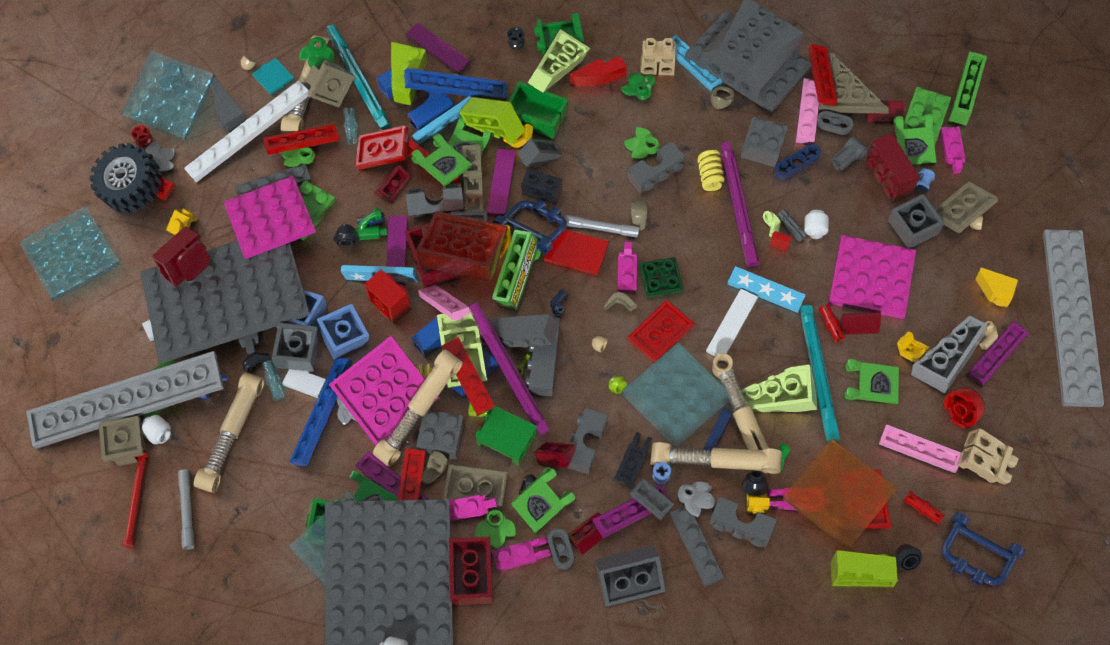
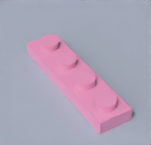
[796,78,819,144]
[419,284,470,320]
[879,424,961,473]

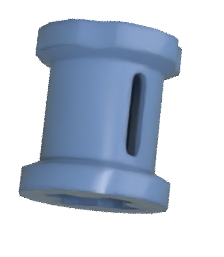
[915,168,935,193]
[652,462,671,485]

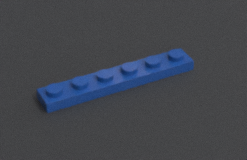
[404,68,508,101]
[289,358,353,466]

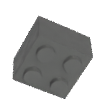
[741,117,788,167]
[888,194,944,249]
[416,410,465,460]

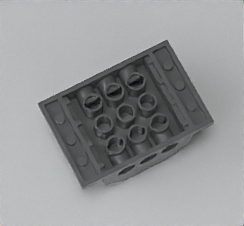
[685,0,812,113]

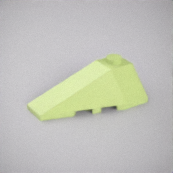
[740,365,817,412]

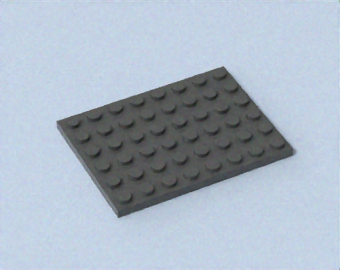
[140,241,310,364]
[325,499,453,645]

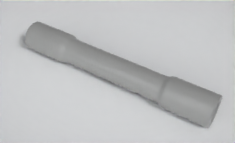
[565,215,640,238]
[178,469,195,550]

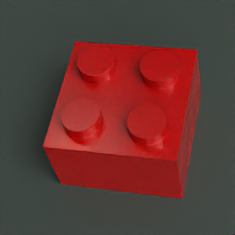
[364,270,411,324]

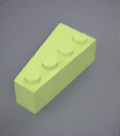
[528,29,590,92]

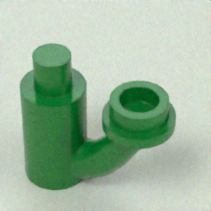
[356,207,387,240]

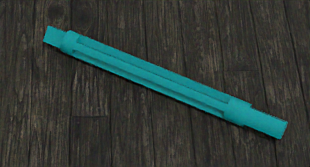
[326,24,391,130]
[800,305,840,443]

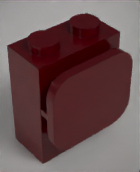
[152,226,210,287]

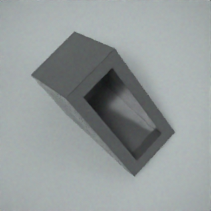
[518,138,563,168]

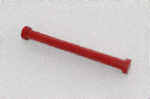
[122,452,149,548]

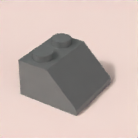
[272,323,318,372]

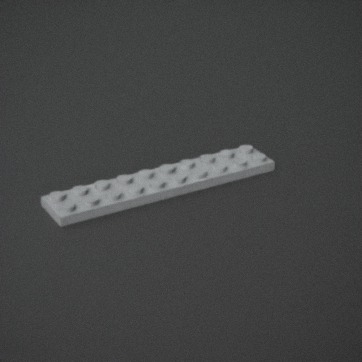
[1043,230,1104,407]
[26,351,224,449]

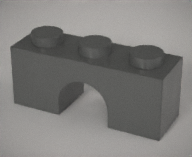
[627,141,685,194]
[406,183,464,217]
[567,408,608,475]
[709,497,777,547]

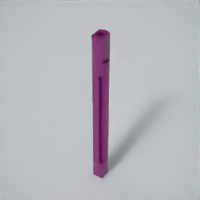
[721,141,759,267]
[469,302,549,435]

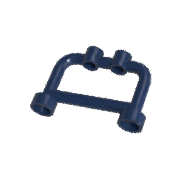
[492,200,567,254]
[942,512,1026,586]

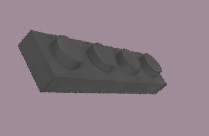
[235,164,311,196]
[670,506,724,587]

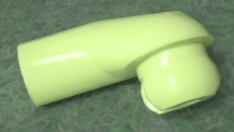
[763,211,781,237]

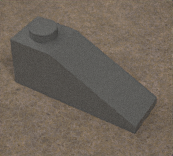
[211,77,246,133]

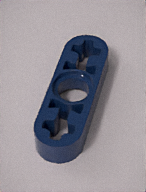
[774,144,821,180]
[703,407,733,452]

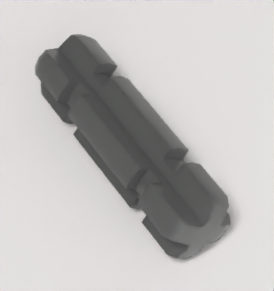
[777,210,807,241]

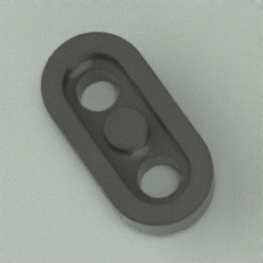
[817,111,853,135]
[548,529,574,570]

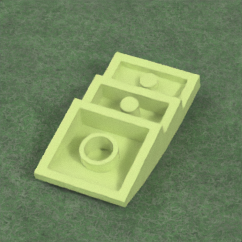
[437,313,487,388]

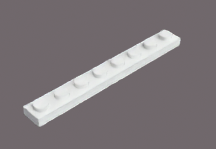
[184,80,309,182]

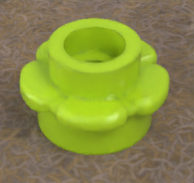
[609,376,627,394]

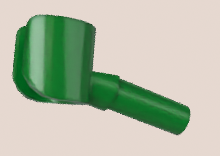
[778,442,790,472]

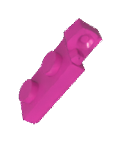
[940,126,965,174]
[617,242,637,293]
[449,494,498,521]

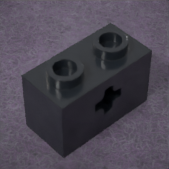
[521,168,562,205]

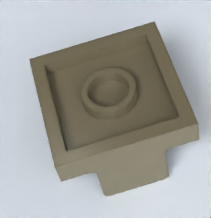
[306,60,355,107]
[99,416,147,466]

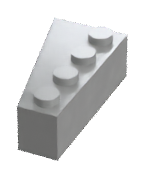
[911,316,987,394]

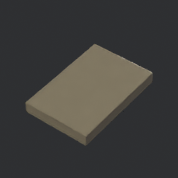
[935,181,998,233]
[442,464,508,511]

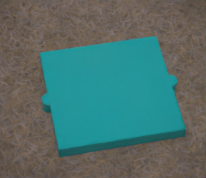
[252,58,294,95]

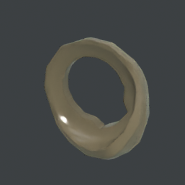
[710,86,734,109]

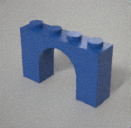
[377,69,455,132]
[411,313,498,398]

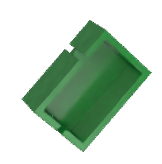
[508,81,568,139]

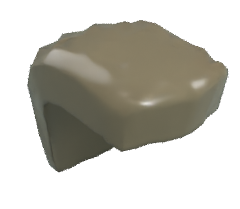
[631,200,648,230]
[604,292,637,312]
[422,451,447,484]

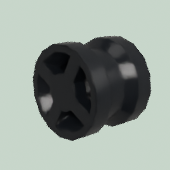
[507,27,525,49]

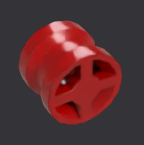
[131,125,153,148]

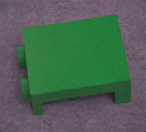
[534,13,584,58]
[475,406,537,466]

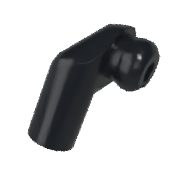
[242,352,270,372]

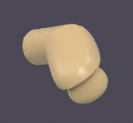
[979,321,998,350]

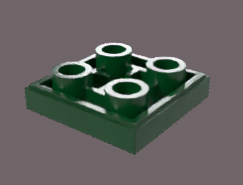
[639,257,684,299]

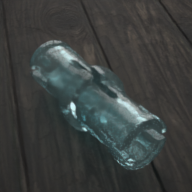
[343,108,358,144]
[262,360,285,401]

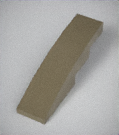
[462,145,484,212]

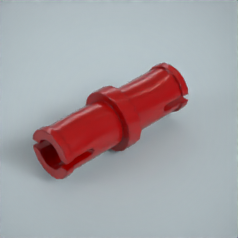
[818,304,846,343]
[903,491,945,525]

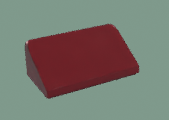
[867,100,905,123]
[374,164,412,203]
[840,312,881,335]
[534,442,576,468]
[568,512,604,555]

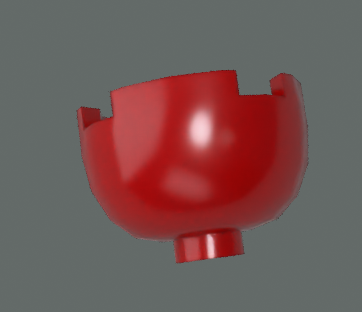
[944,388,985,428]

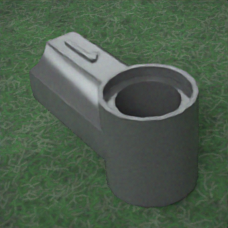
[831,136,868,171]

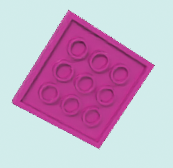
[223,176,316,259]
[828,235,916,319]
[329,336,440,445]

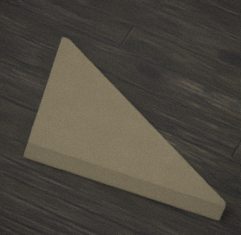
[819,53,889,114]

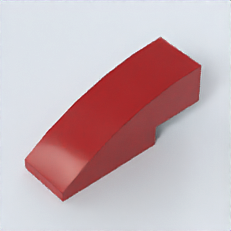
[570,56,627,87]

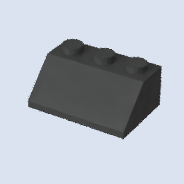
[594,545,666,607]

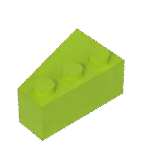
[391,42,427,105]
[459,97,525,144]
[831,550,898,587]

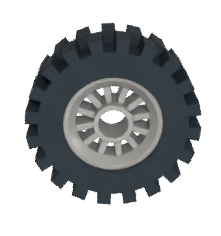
[90,143,162,214]

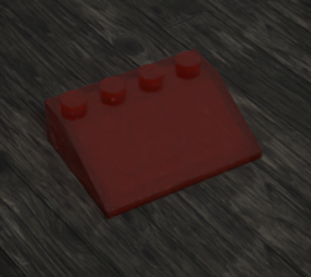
[416,211,508,282]

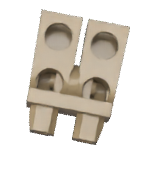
[640,38,675,76]
[957,428,1019,484]

